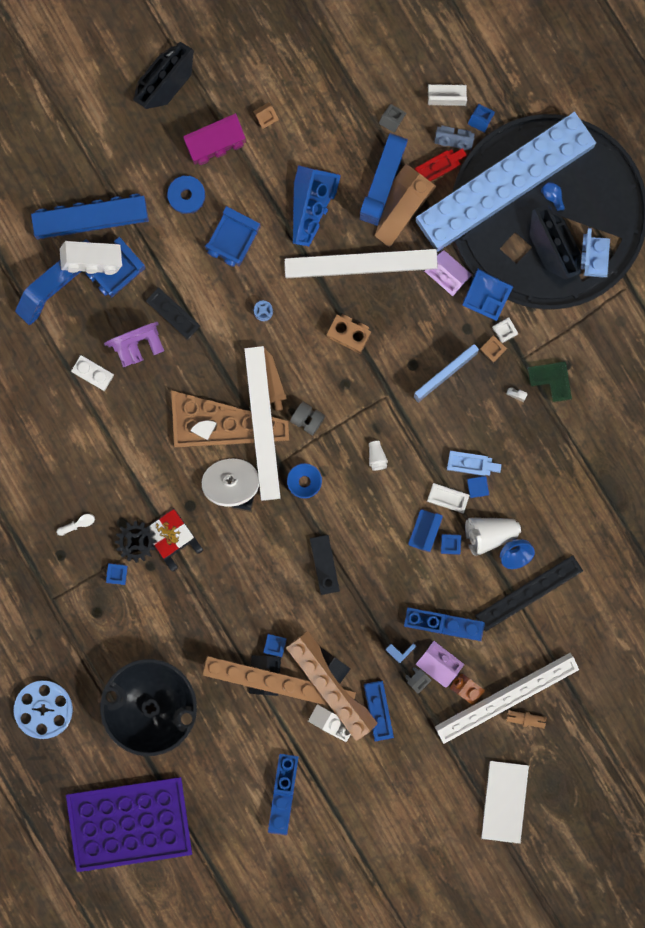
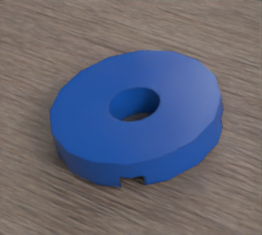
[168,176,205,214]

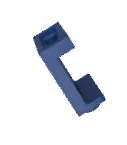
[205,206,261,267]
[85,237,146,298]

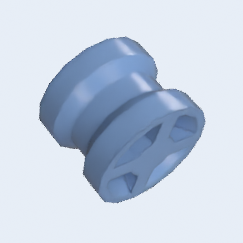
[254,300,273,321]

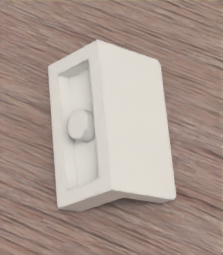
[428,85,467,106]

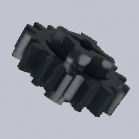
[115,521,157,563]

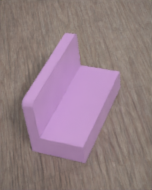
[425,250,472,296]
[416,641,464,687]

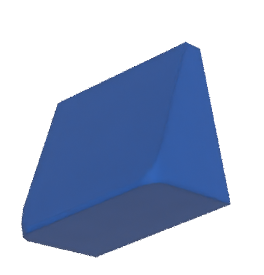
[468,104,495,132]

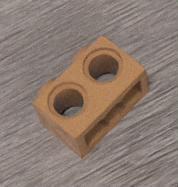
[327,314,371,354]

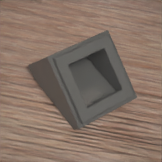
[379,104,406,133]

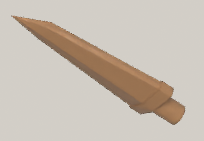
[264,348,287,411]

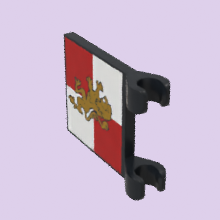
[146,508,203,572]

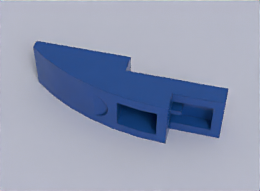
[404,608,485,641]
[268,754,299,836]

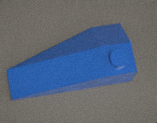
[293,165,341,246]

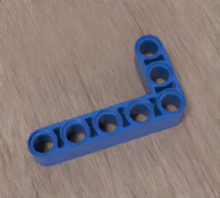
[360,133,408,226]
[15,239,90,325]

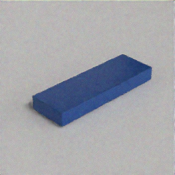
[364,681,394,741]

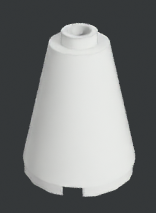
[465,517,521,556]

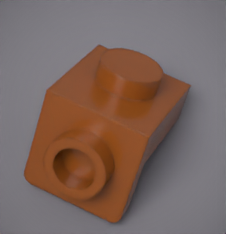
[450,673,485,705]

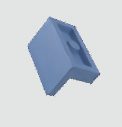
[386,644,416,663]

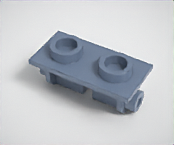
[434,125,475,150]

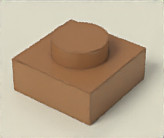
[253,102,279,129]
[480,335,507,363]

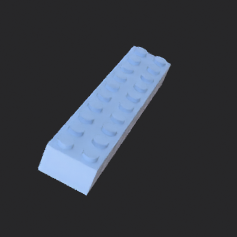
[416,112,596,252]

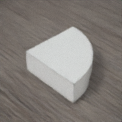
[506,388,527,402]
[191,421,217,440]

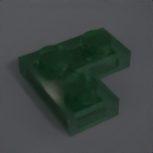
[527,362,572,403]

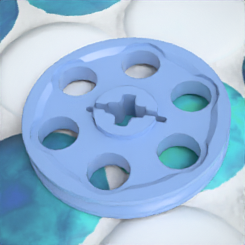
[14,681,73,739]

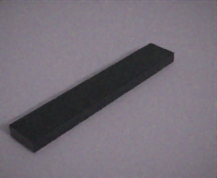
[475,555,583,632]

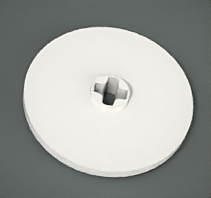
[202,459,259,506]

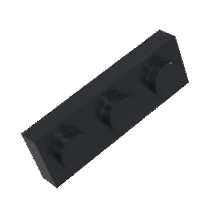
[146,287,201,340]

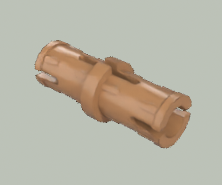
[506,710,547,729]

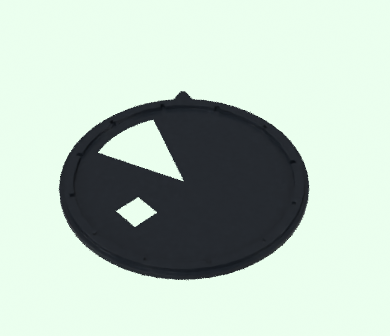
[452,114,645,310]

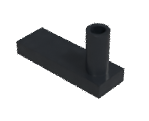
[310,535,340,595]

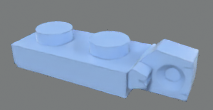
[447,451,501,476]

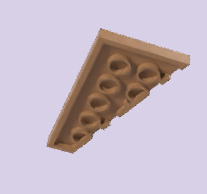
[171,390,289,448]

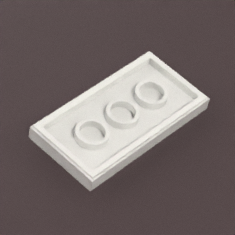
[481,761,529,843]

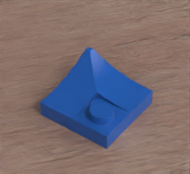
[462,268,513,321]

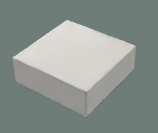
[492,318,518,343]

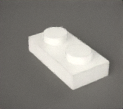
[71,355,114,391]

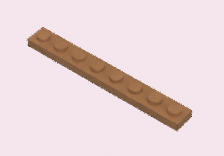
[202,656,356,706]

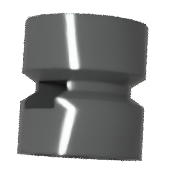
[290,401,326,436]

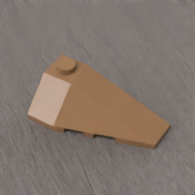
[375,164,436,247]

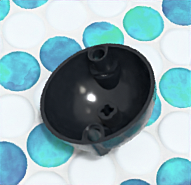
[100,659,197,756]

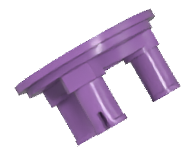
[104,322,164,367]

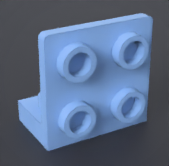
[581,228,610,277]

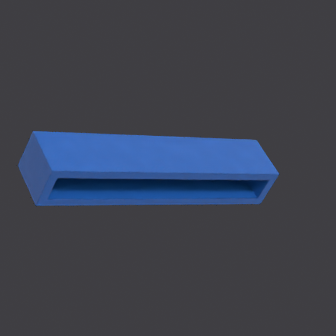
[31,194,149,239]

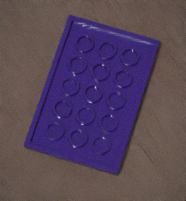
[66,777,192,872]

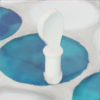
[57,513,95,536]

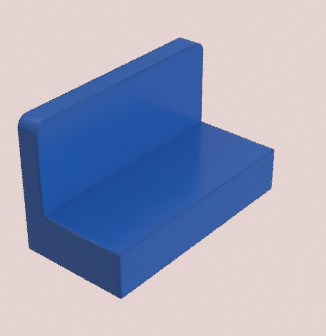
[408,510,443,553]

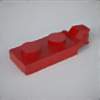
[414,149,466,182]

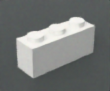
[60,241,122,275]

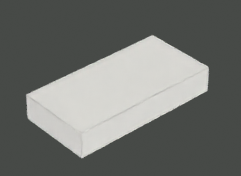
[427,483,469,513]

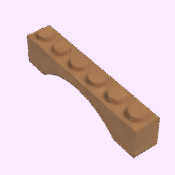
[286,631,378,741]

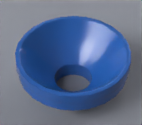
[287,463,322,499]
[500,539,535,569]

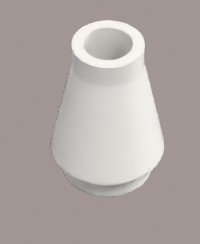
[369,441,388,471]

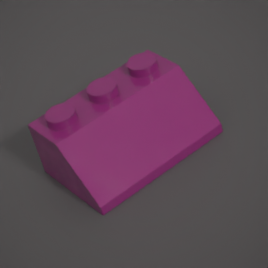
[183,113,246,165]

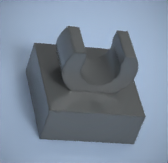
[405,668,432,694]

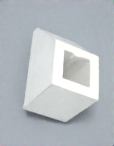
[308,704,351,742]

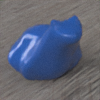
[541,182,565,211]

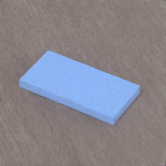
[414,344,479,402]

